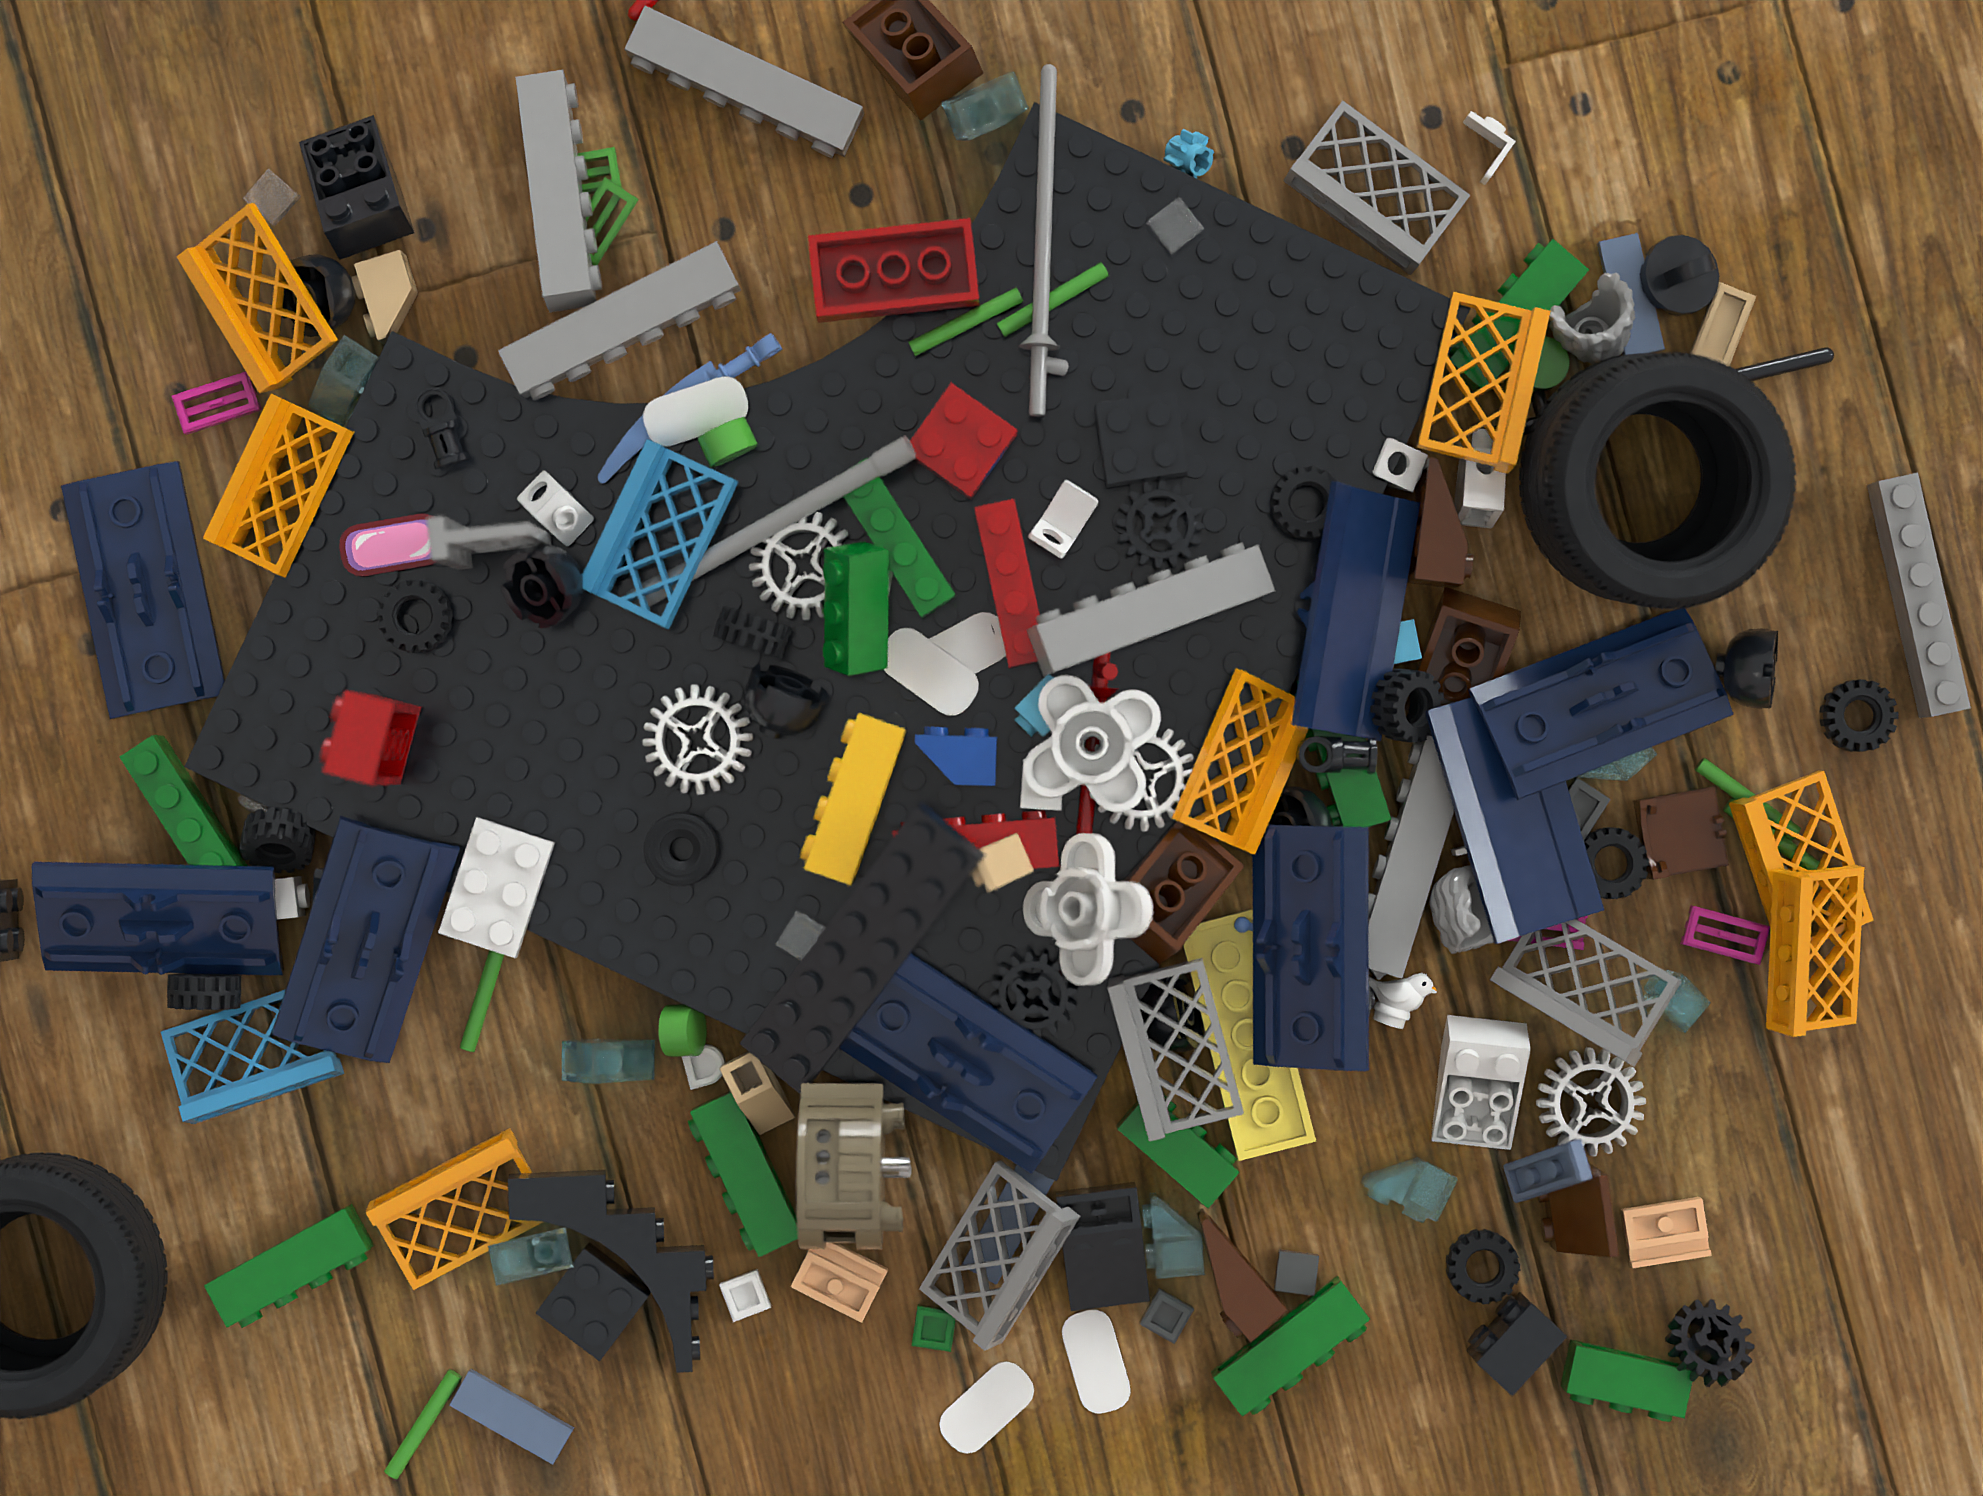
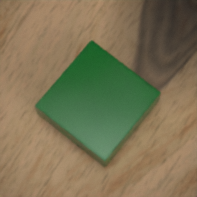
[911,1304,956,1352]

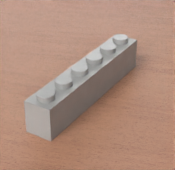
[625,6,864,158]
[516,70,602,313]
[498,241,741,400]
[1867,473,1971,718]
[1027,543,1275,676]
[1369,736,1454,979]

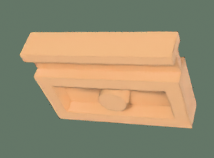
[1621,1197,1712,1268]
[791,1243,888,1323]

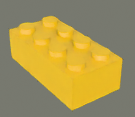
[800,713,907,885]

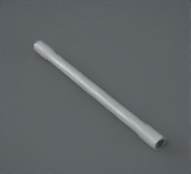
[626,436,916,607]

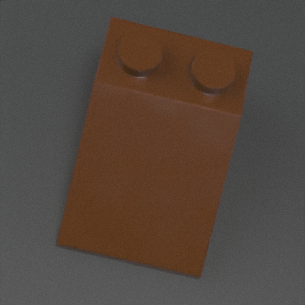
[842,0,984,121]
[1407,458,1473,589]
[1405,587,1521,710]
[1122,820,1244,965]
[1537,1162,1619,1257]
[1197,1208,1287,1342]

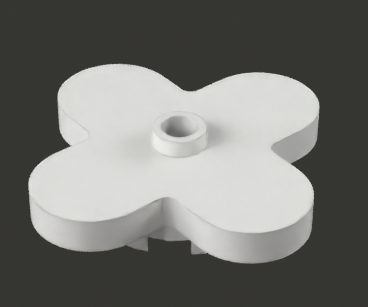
[1024,675,1161,812]
[1023,833,1153,985]

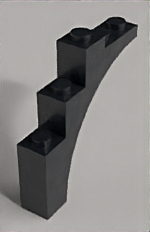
[508,1170,714,1373]

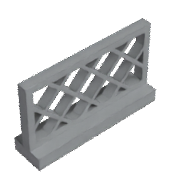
[1283,100,1470,275]
[427,516,552,570]
[1490,919,1682,1067]
[1107,958,1244,1141]
[919,1160,1080,1351]

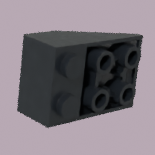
[299,115,414,260]
[1056,1182,1150,1311]

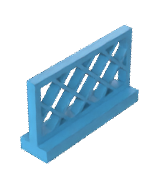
[583,439,738,629]
[161,989,345,1124]

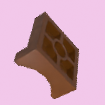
[1633,787,1729,880]

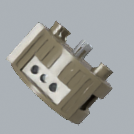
[797,1083,912,1250]

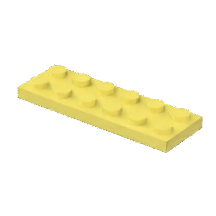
[1183,909,1316,1161]

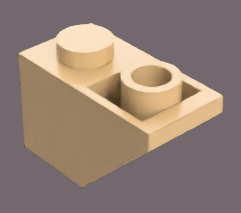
[352,250,418,345]
[972,833,1033,892]
[719,1051,796,1135]

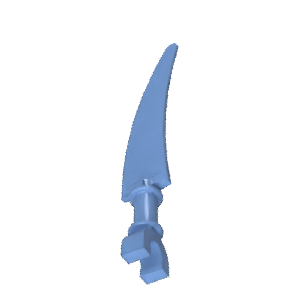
[598,333,783,483]

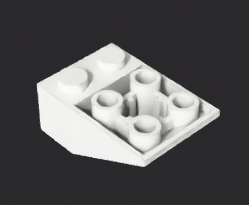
[1431,1015,1530,1150]

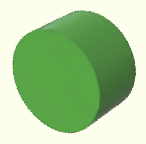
[1533,337,1569,391]
[697,417,758,468]
[659,1004,707,1057]

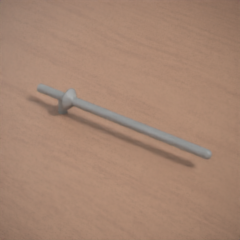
[1019,64,1068,417]

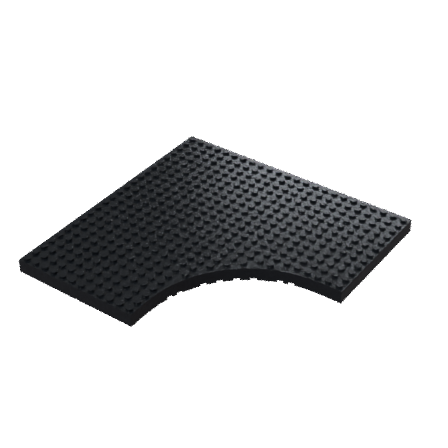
[184,102,1471,1181]

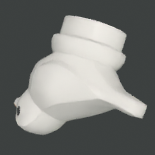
[1369,973,1437,1029]

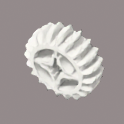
[749,512,849,620]
[642,685,753,794]
[1090,729,1193,831]
[1536,1047,1646,1156]

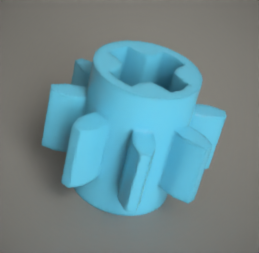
[1164,129,1214,178]

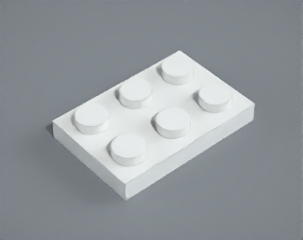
[438,817,555,958]

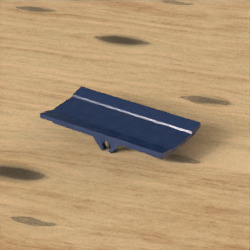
[61,461,225,719]
[1291,481,1420,741]
[1468,608,1733,800]
[1425,697,1604,944]
[272,816,459,1063]
[1252,824,1369,1071]
[31,862,284,976]
[839,954,1098,1174]

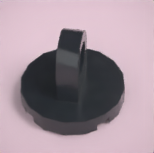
[1640,235,1720,316]

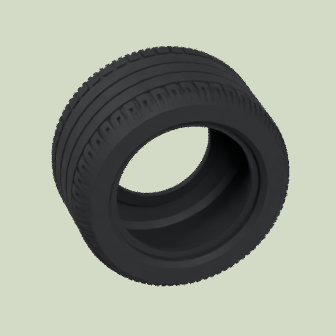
[1519,352,1796,609]
[0,1152,168,1419]

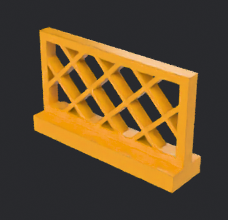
[177,203,338,393]
[1417,292,1550,474]
[203,393,354,578]
[1172,668,1309,855]
[1729,770,1874,941]
[1766,865,1864,1037]
[365,1128,543,1290]

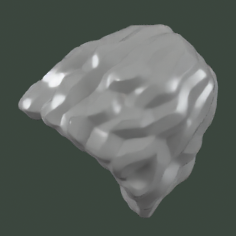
[1549,273,1635,364]
[1429,865,1494,954]

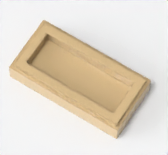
[1690,282,1756,366]

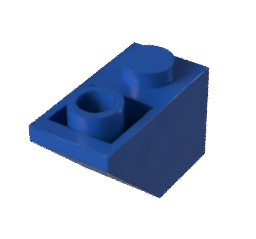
[915,727,997,786]

